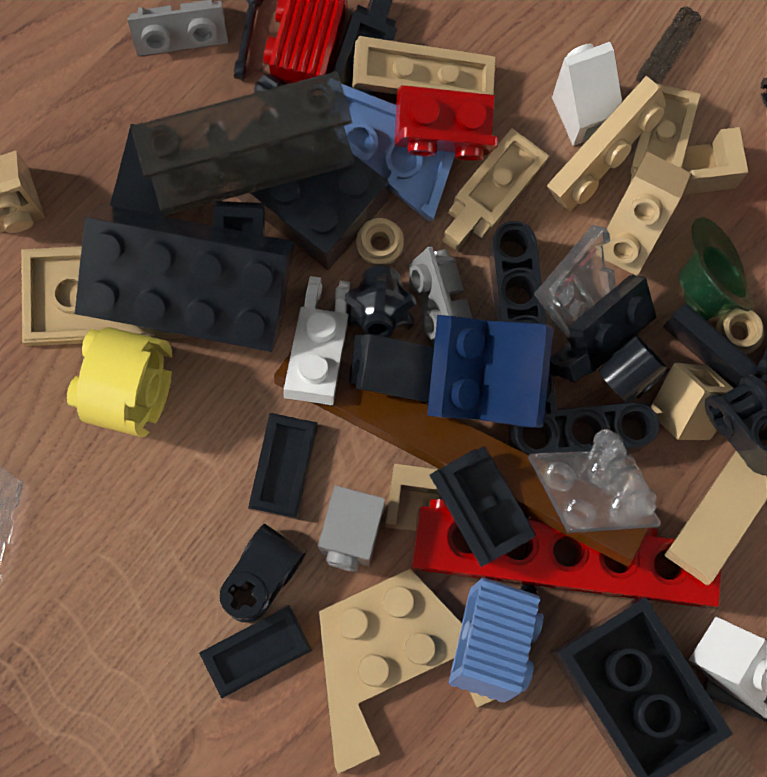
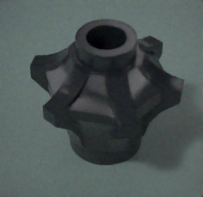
[344,265,416,338]

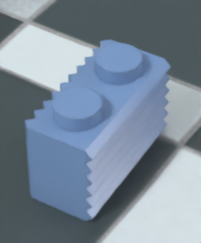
[448,577,543,702]

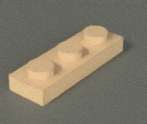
[352,36,496,95]
[547,76,667,212]

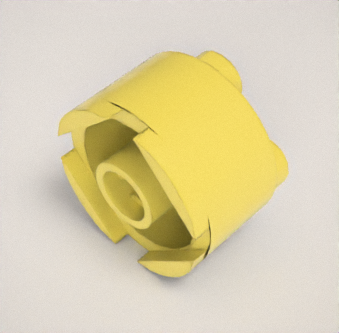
[67,327,172,437]

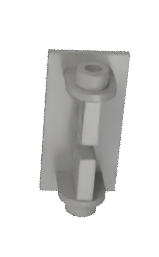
[127,0,228,56]
[408,246,473,347]

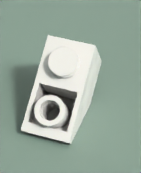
[552,42,622,146]
[689,617,767,719]

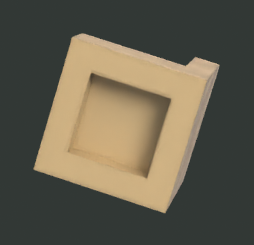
[681,127,748,195]
[651,363,733,440]
[385,463,439,531]

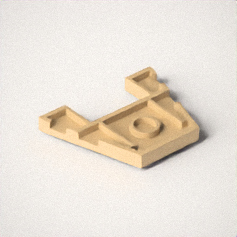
[319,569,494,774]

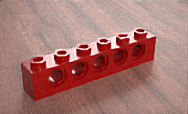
[411,499,722,608]

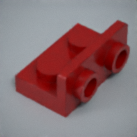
[394,85,499,161]

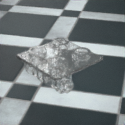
[528,429,661,533]

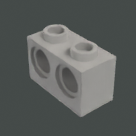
[318,485,385,572]

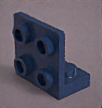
[427,315,553,428]

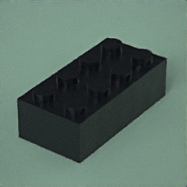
[74,204,295,352]

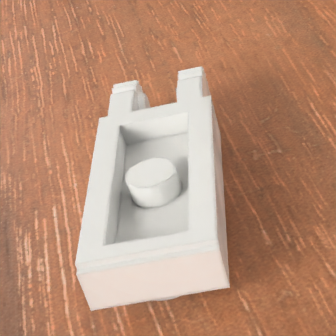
[284,276,351,405]

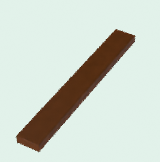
[274,350,653,567]

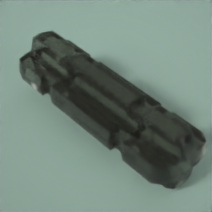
[636,6,702,84]

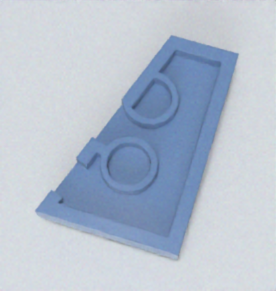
[314,79,455,222]

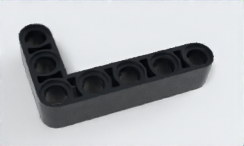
[489,221,659,462]

